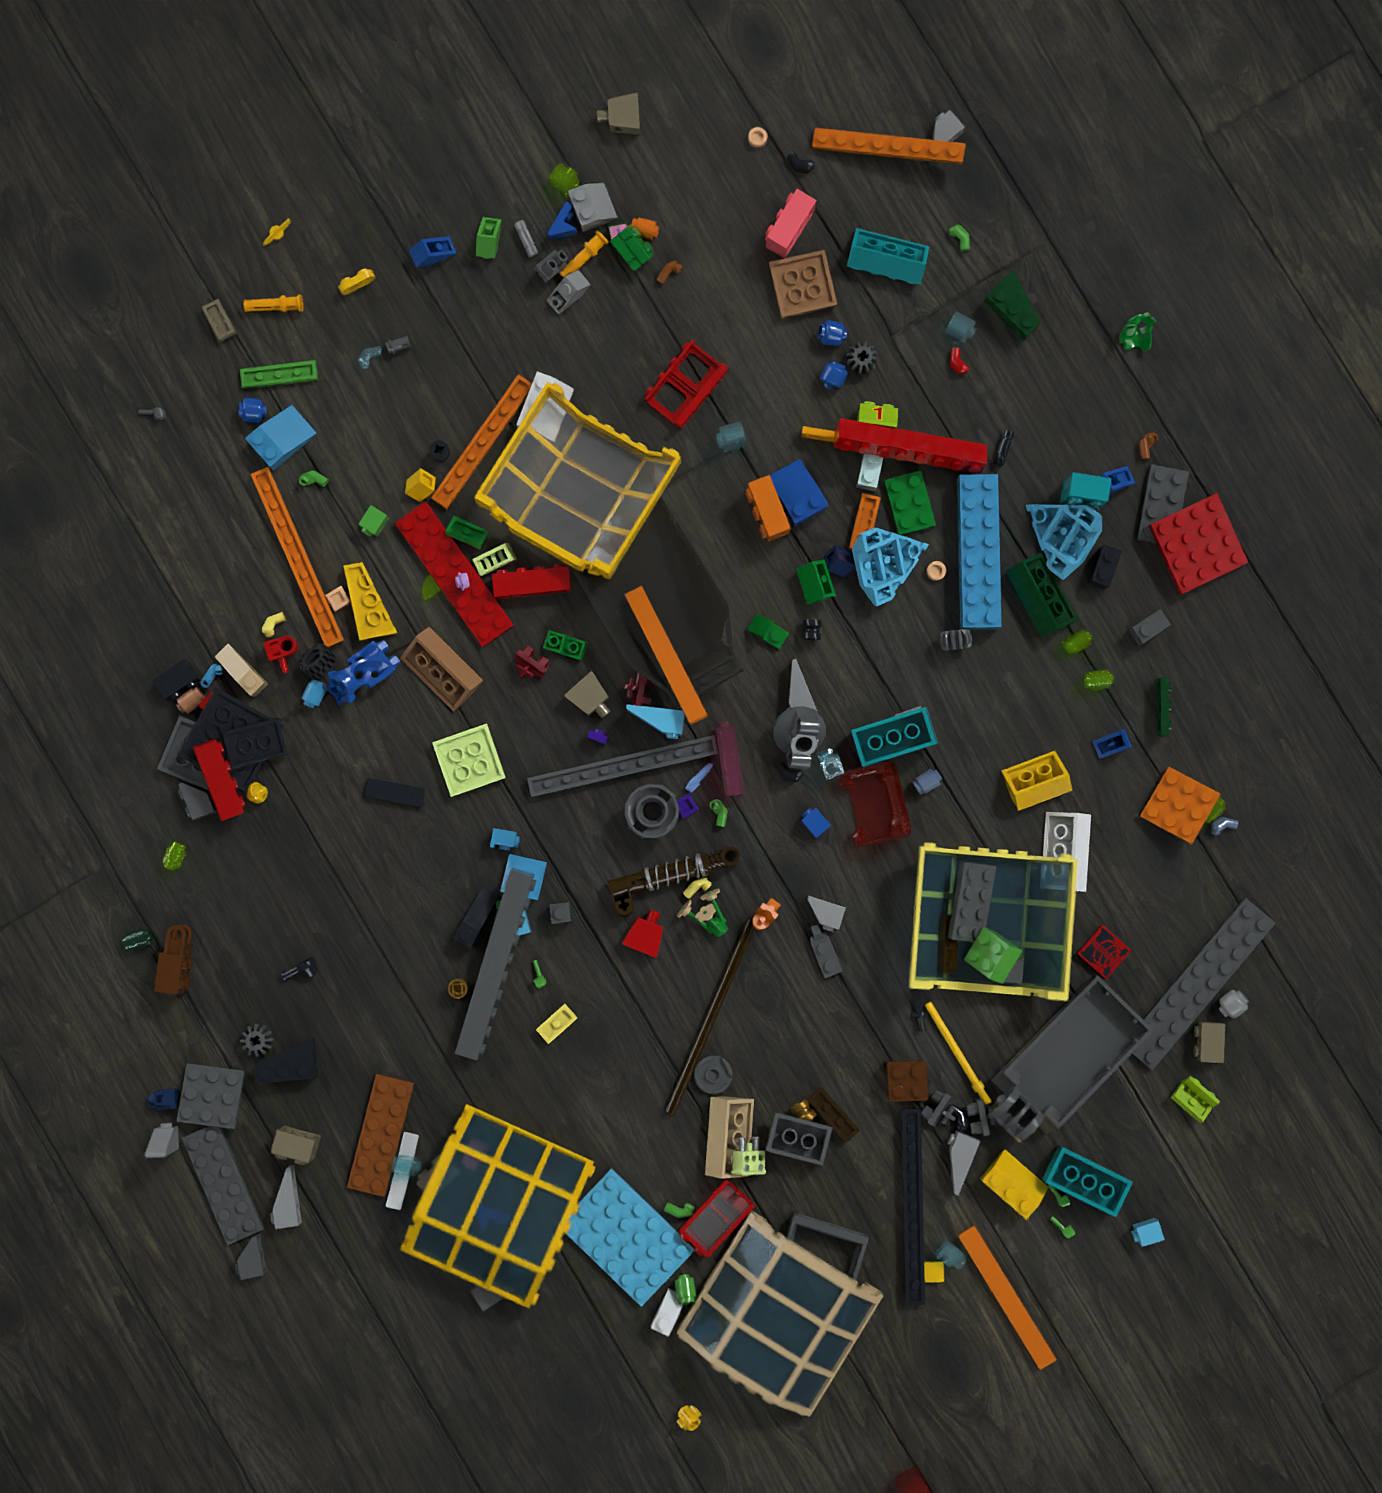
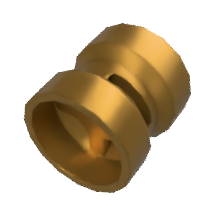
[448,978,469,999]
[790,1098,817,1121]

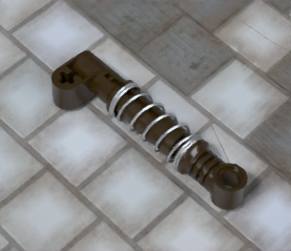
[608,846,741,916]

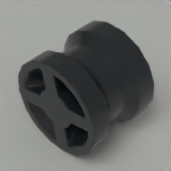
[430,440,450,462]

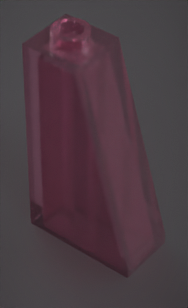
[716,722,744,797]

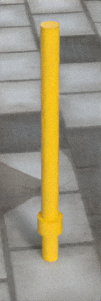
[925,1001,991,1105]

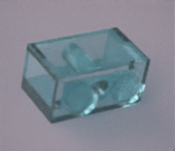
[716,421,746,453]

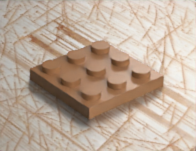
[769,250,837,319]

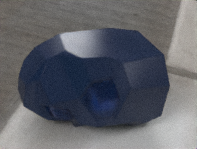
[147,1088,179,1110]

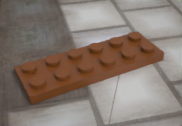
[347,1073,414,1197]

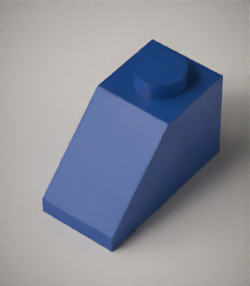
[409,236,457,267]

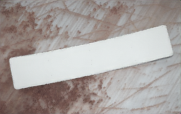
[386,1132,419,1210]

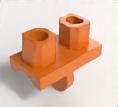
[752,898,780,930]

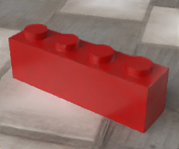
[492,564,572,599]
[192,739,245,821]

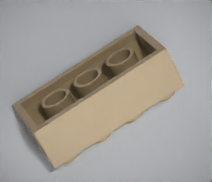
[705,1097,754,1178]

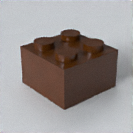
[886,1059,928,1102]

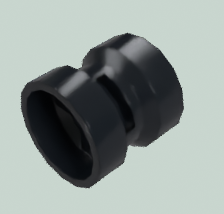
[802,619,822,640]

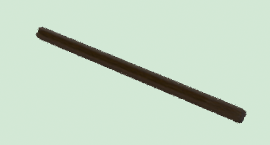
[666,918,755,1115]

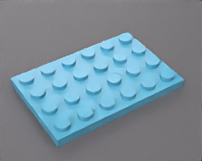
[558,1168,694,1307]

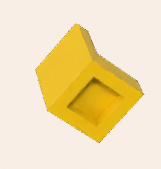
[405,468,436,502]

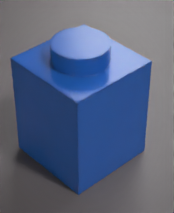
[801,808,831,838]

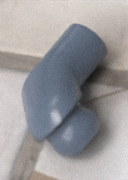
[1210,817,1238,835]

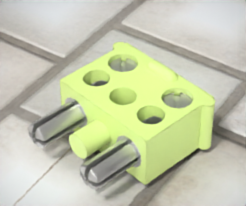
[731,1137,766,1175]

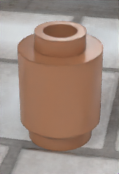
[176,687,205,714]

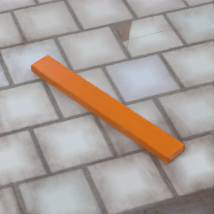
[431,374,532,509]
[625,586,708,725]
[958,1225,1056,1370]

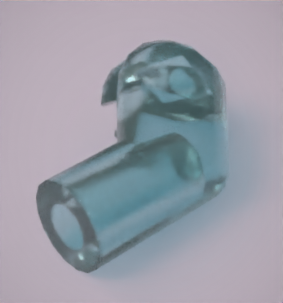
[357,346,382,369]

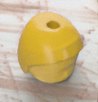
[246,782,268,804]

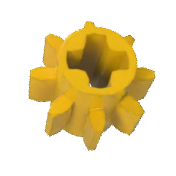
[676,1406,701,1431]

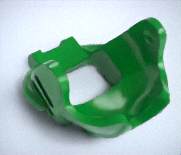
[1119,312,1156,352]

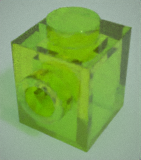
[548,163,579,196]

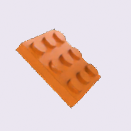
[1140,767,1221,845]

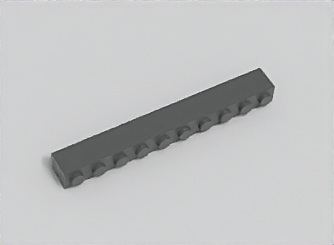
[455,868,537,1060]

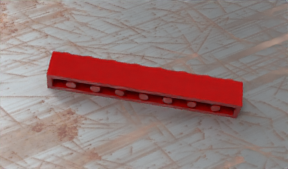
[834,418,987,474]

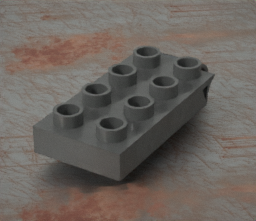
[989,974,1154,1142]

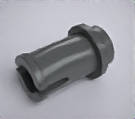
[385,335,411,354]

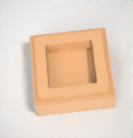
[325,586,351,612]

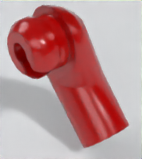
[950,348,969,374]

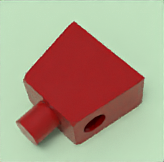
[622,909,663,958]

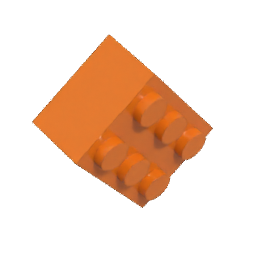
[745,475,791,542]

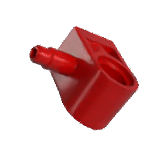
[263,636,299,673]

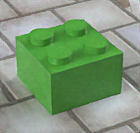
[964,927,1022,984]

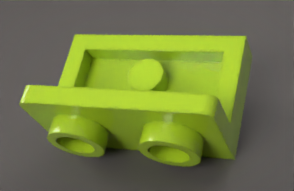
[1170,1076,1220,1123]

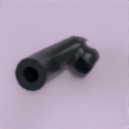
[951,1104,969,1132]

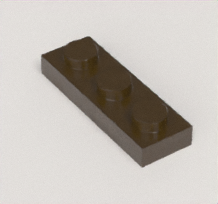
[938,914,958,974]
[807,1086,860,1143]

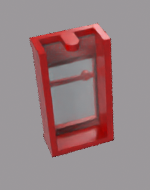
[679,1178,755,1258]

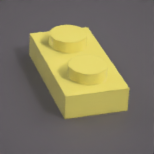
[536,1004,578,1044]

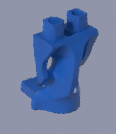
[327,640,400,706]

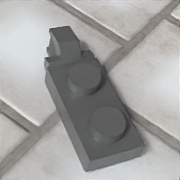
[810,924,843,978]

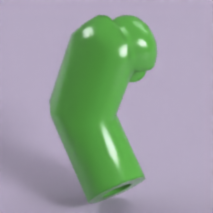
[299,470,329,487]
[709,799,728,827]
[664,1203,694,1218]

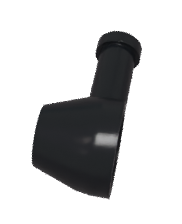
[281,956,318,981]

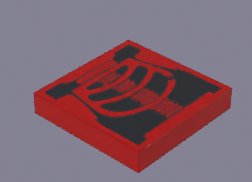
[1076,925,1132,979]

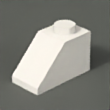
[651,1288,682,1336]

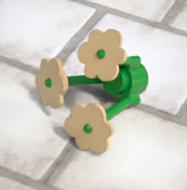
[677,888,728,937]

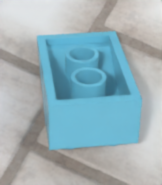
[626,705,685,739]

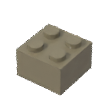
[271,1125,321,1165]

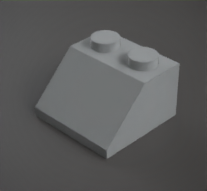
[568,183,618,232]

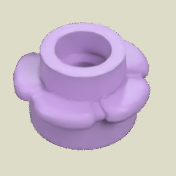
[455,572,470,591]

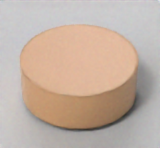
[748,127,767,148]
[926,561,946,581]

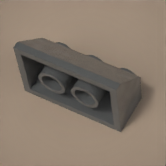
[765,1112,832,1166]

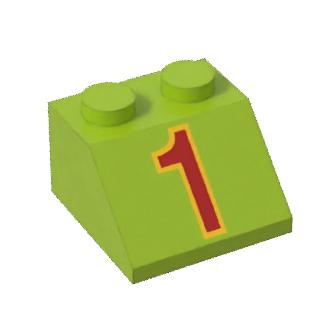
[857,401,898,428]

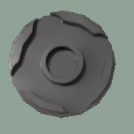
[694,1055,732,1094]

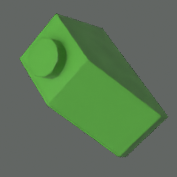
[476,217,502,259]

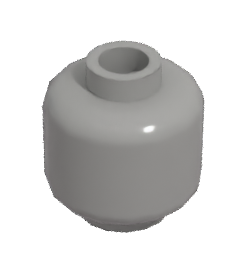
[1219,990,1249,1019]

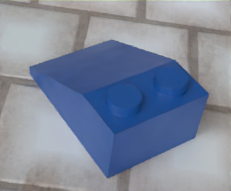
[770,459,829,527]

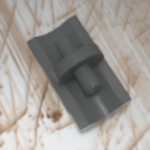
[534,250,568,283]
[921,1091,956,1127]
[966,1098,995,1136]

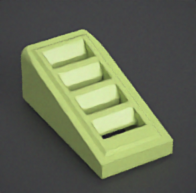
[472,543,517,577]

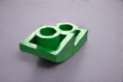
[543,630,588,661]

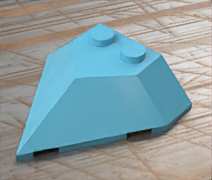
[1026,505,1102,580]
[852,527,929,606]

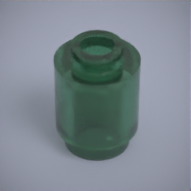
[122,927,153,951]

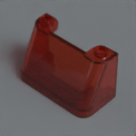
[840,761,911,848]

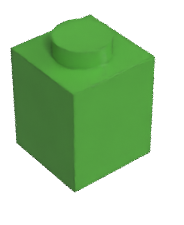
[359,505,389,537]

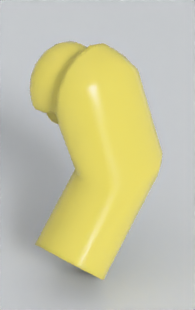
[262,612,286,637]
[683,877,711,899]

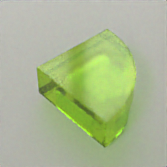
[422,575,441,601]

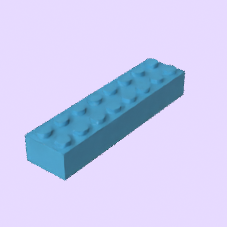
[957,474,1002,630]

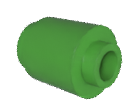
[675,1275,696,1305]

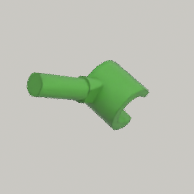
[532,960,546,988]
[1047,1185,1070,1207]
[1050,1216,1076,1238]

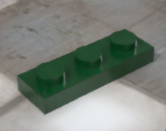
[1157,677,1172,736]

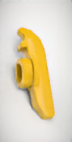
[263,218,291,246]

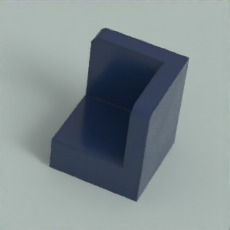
[823,545,856,577]

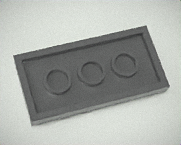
[1136,465,1189,543]
[948,861,996,942]

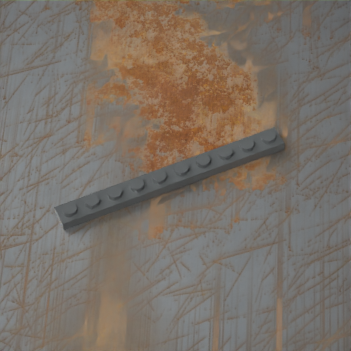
[527,735,719,797]

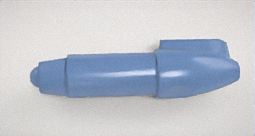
[685,763,713,793]

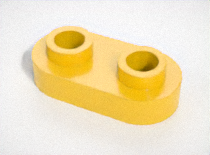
[338,268,376,295]

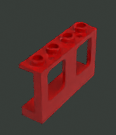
[645,339,728,430]

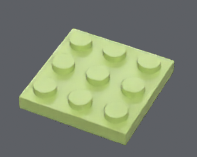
[432,724,506,797]

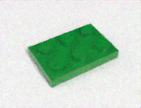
[884,470,936,535]

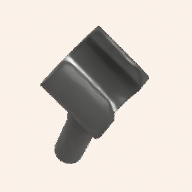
[138,407,166,420]

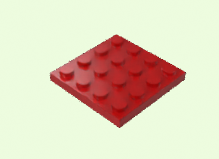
[1148,493,1248,595]

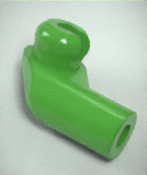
[949,225,970,251]

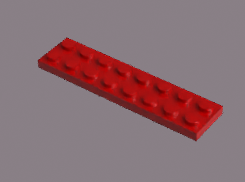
[395,501,514,647]

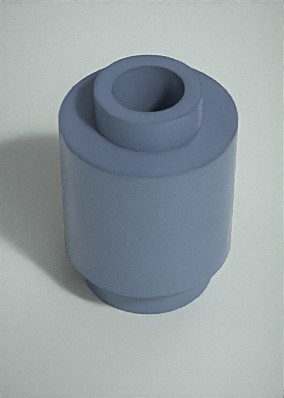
[912,768,942,795]

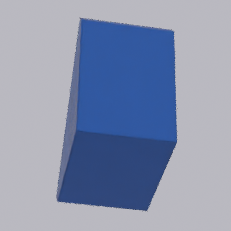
[1092,729,1132,759]

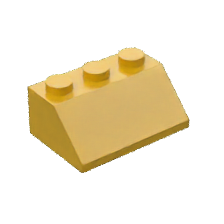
[1002,751,1072,811]
[979,1149,1049,1220]

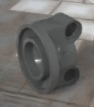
[773,706,826,770]
[625,784,679,839]

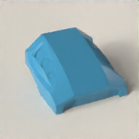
[500,854,547,900]

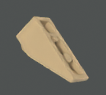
[215,643,269,697]

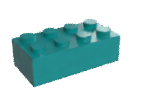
[851,707,938,767]
[1042,1145,1133,1217]

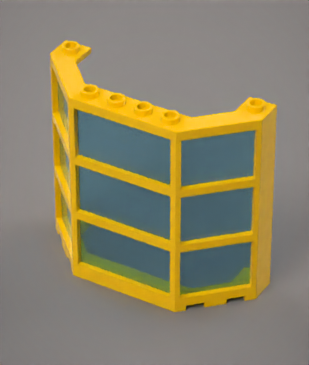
[400,1104,596,1308]

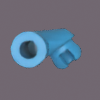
[200,664,223,688]

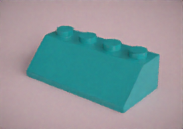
[847,228,929,285]

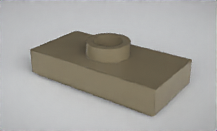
[201,299,237,342]

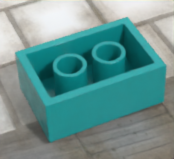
[1060,472,1111,511]

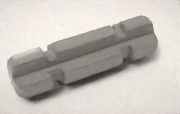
[515,220,538,257]

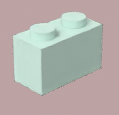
[856,454,883,492]

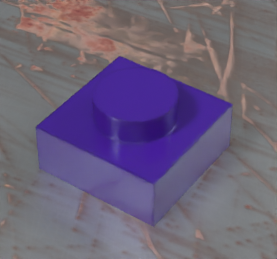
[587,728,608,745]

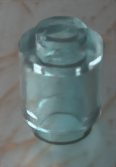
[392,1155,422,1177]

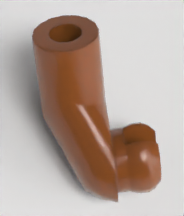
[656,261,682,284]
[1139,432,1158,460]

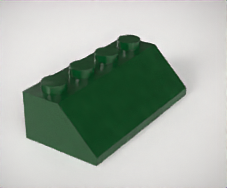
[1006,552,1078,638]

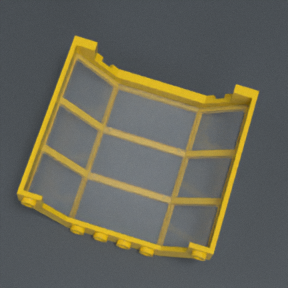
[474,382,681,579]

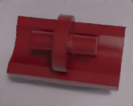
[513,645,549,680]
[623,672,656,706]

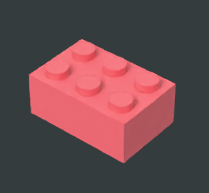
[765,189,817,259]

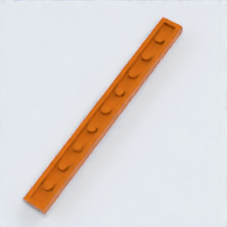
[251,467,345,648]

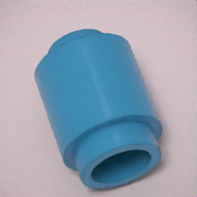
[301,680,326,708]

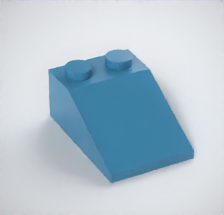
[245,405,317,471]

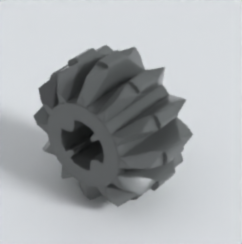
[846,342,879,374]
[940,629,972,651]
[240,1024,274,1057]

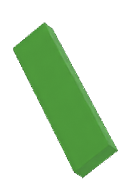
[240,360,318,389]

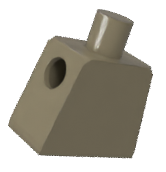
[597,93,640,135]
[564,671,611,719]

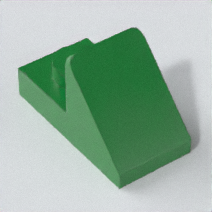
[747,613,789,650]

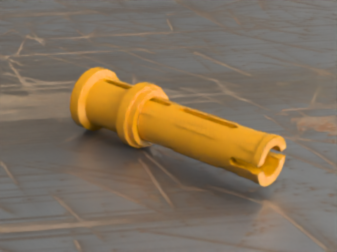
[559,230,609,278]
[244,294,303,312]

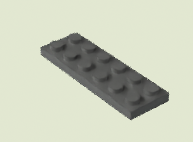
[182,1126,264,1245]

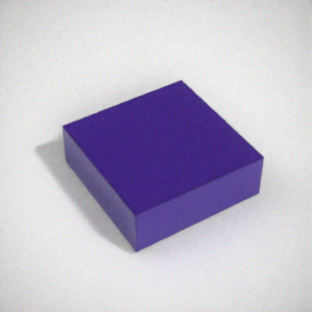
[677,793,699,819]

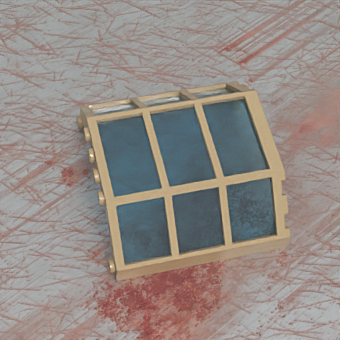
[677,1210,883,1417]

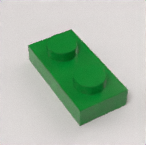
[445,516,489,549]

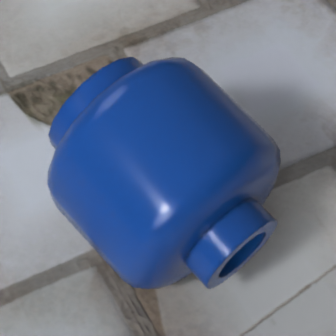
[818,320,847,347]
[820,361,848,391]
[238,398,266,423]

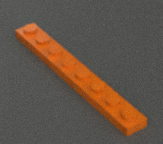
[812,128,966,164]

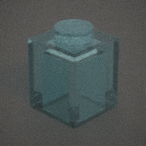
[945,311,976,343]

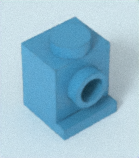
[490,828,520,851]

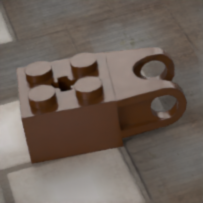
[154,924,193,994]

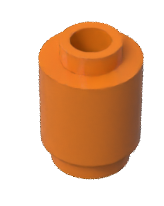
[631,217,659,240]

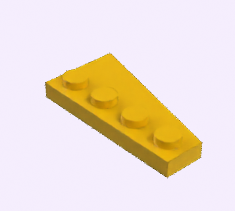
[344,562,397,641]

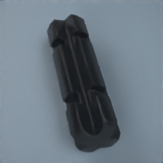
[994,429,1014,467]

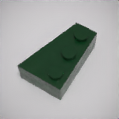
[984,270,1041,341]

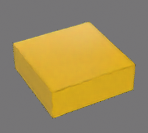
[924,1261,944,1282]

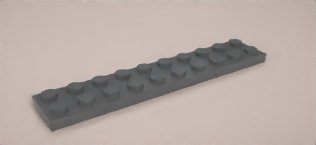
[1132,898,1276,1070]

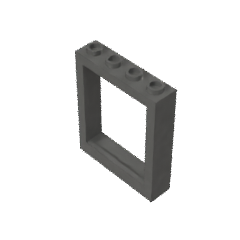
[766,1212,869,1328]

